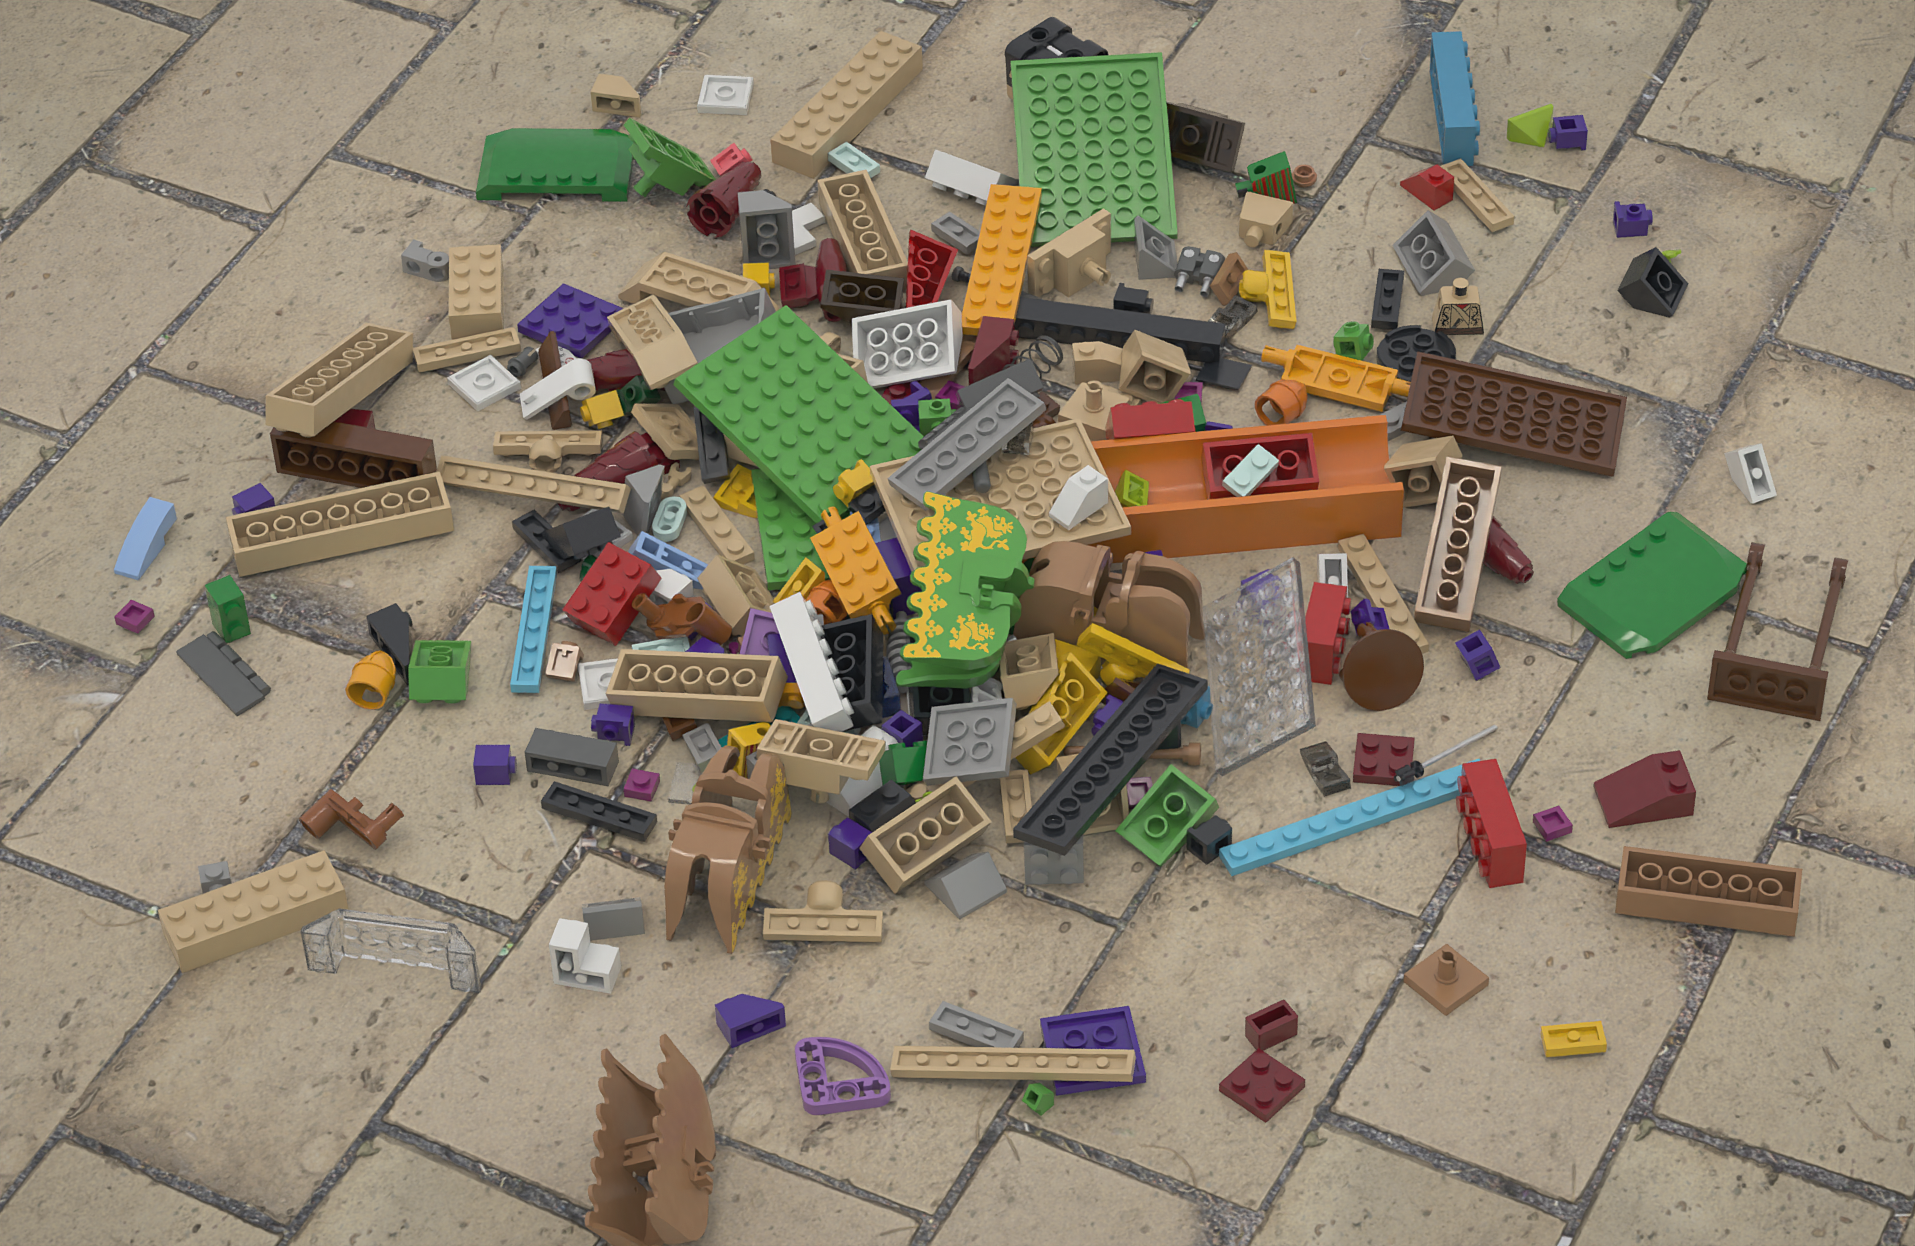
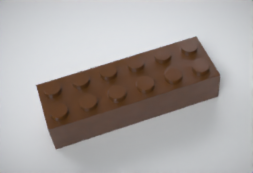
[270,422,437,488]

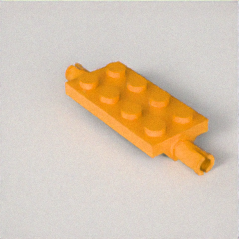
[1261,345,1411,412]
[810,507,901,635]

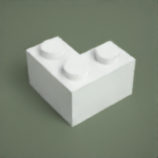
[549,918,621,994]

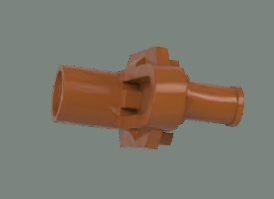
[632,593,732,646]
[299,789,404,850]

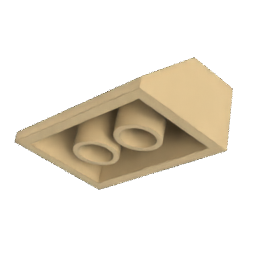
[697,554,775,636]
[1000,633,1059,710]

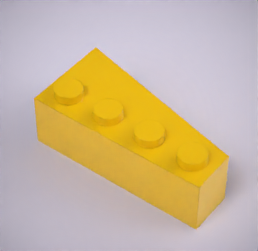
[1015,652,1107,775]

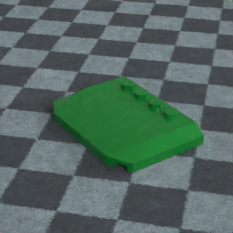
[476,128,634,202]
[1557,512,1747,659]

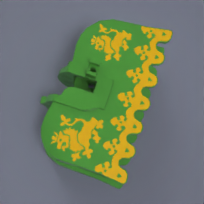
[896,491,1035,689]

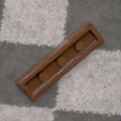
[538,331,572,430]

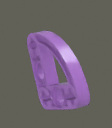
[795,1037,891,1115]

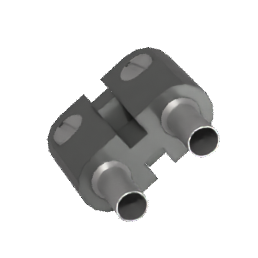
[1174,246,1225,297]

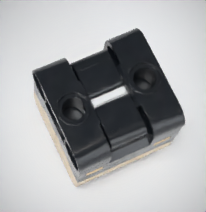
[1004,17,1109,100]

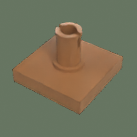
[1403,944,1489,1016]

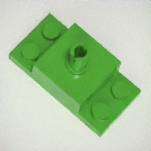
[624,118,716,197]

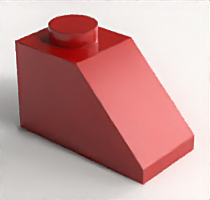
[1400,164,1454,211]

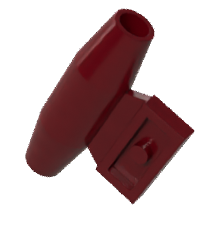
[779,238,847,322]

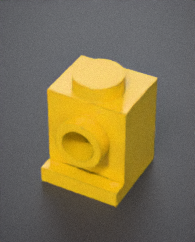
[833,459,874,507]

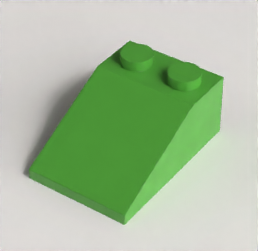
[409,640,471,703]
[1115,764,1219,867]

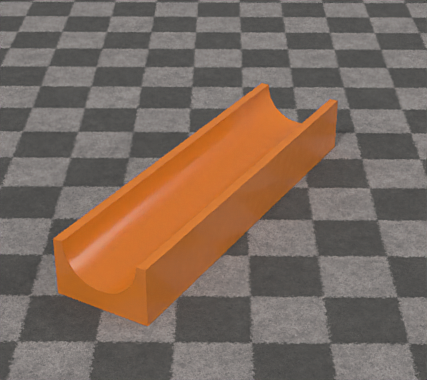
[1022,415,1404,563]

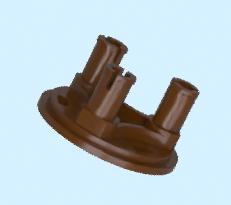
[1339,622,1424,711]

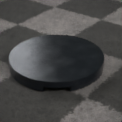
[1376,325,1456,382]

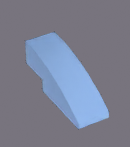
[114,497,177,580]

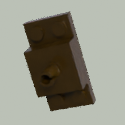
[1166,101,1245,172]

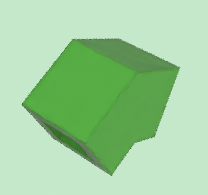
[1022,1083,1054,1116]

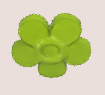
[1661,249,1682,263]

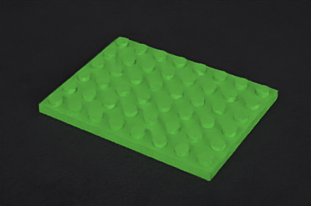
[1011,52,1178,247]
[673,305,924,523]

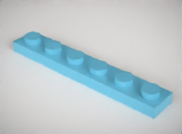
[510,566,557,693]

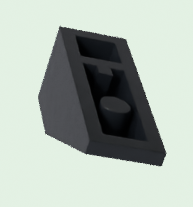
[366,603,413,686]

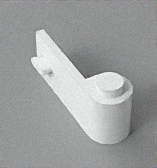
[520,358,596,420]

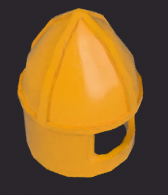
[345,650,396,710]

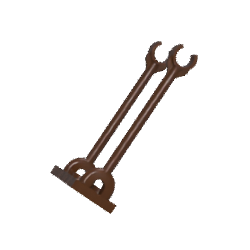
[1707,542,1848,721]

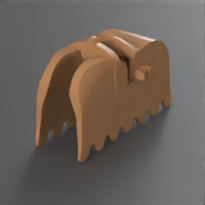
[1013,541,1205,674]
[585,1034,716,1246]

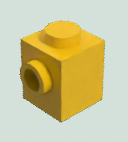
[743,263,775,297]
[580,390,624,429]

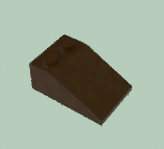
[820,270,904,324]

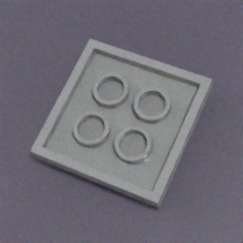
[923,698,1017,786]

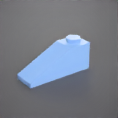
[628,531,708,590]

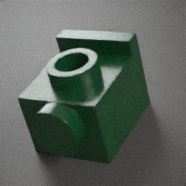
[616,375,661,415]

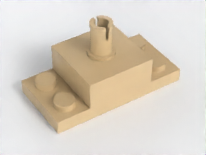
[1027,208,1111,298]
[1058,381,1142,441]
[756,719,886,803]

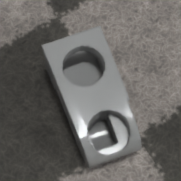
[401,239,449,282]

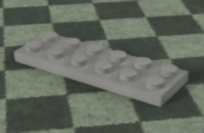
[887,378,1046,511]

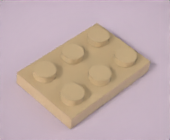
[631,404,699,460]

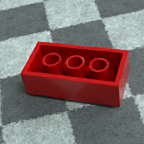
[1201,433,1320,500]
[1456,759,1527,888]

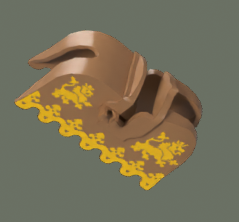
[664,745,792,954]

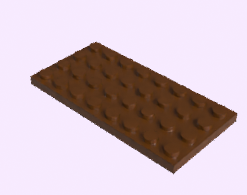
[1400,351,1627,477]

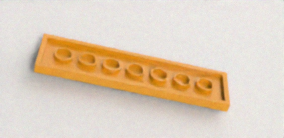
[962,184,1042,336]

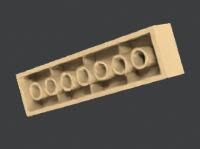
[770,31,923,179]
[265,323,413,437]
[226,472,454,577]

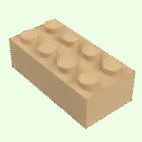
[449,244,504,339]
[859,776,992,894]

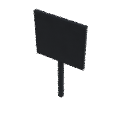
[1188,358,1252,391]

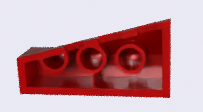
[905,229,958,308]

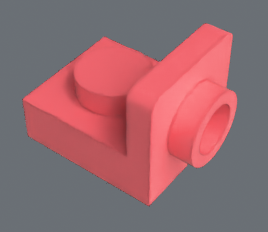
[710,143,753,176]

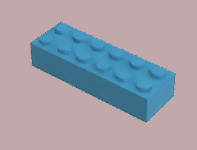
[1429,31,1480,166]

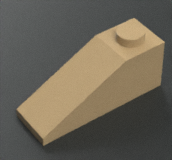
[1072,341,1123,384]

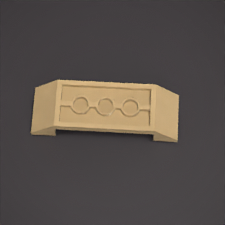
[618,252,779,311]
[607,295,698,390]

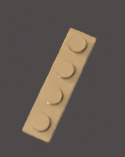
[1440,159,1515,232]
[413,327,521,372]
[679,485,755,565]

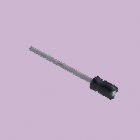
[1394,725,1498,786]

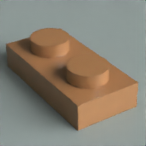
[1210,252,1248,305]

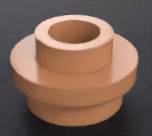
[1292,164,1317,188]

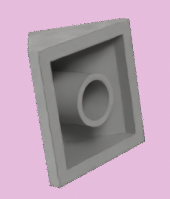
[1134,216,1177,280]
[622,465,665,536]
[925,852,1007,920]
[582,897,645,941]

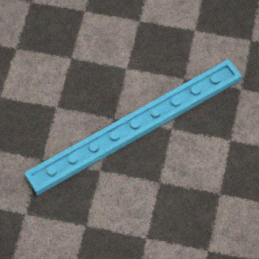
[1219,759,1480,876]

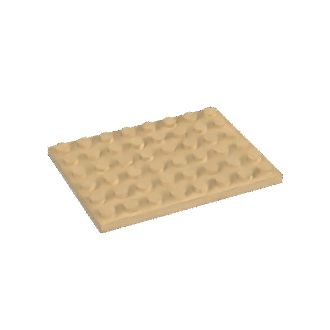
[870,418,1131,571]

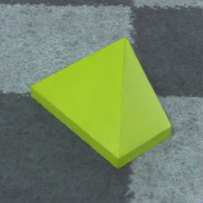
[1507,104,1554,148]
[1115,470,1149,507]

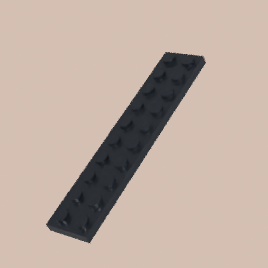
[1013,663,1208,856]

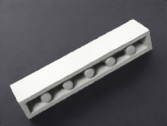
[770,592,854,732]

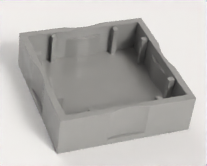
[664,288,776,404]

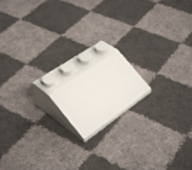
[852,300,963,388]

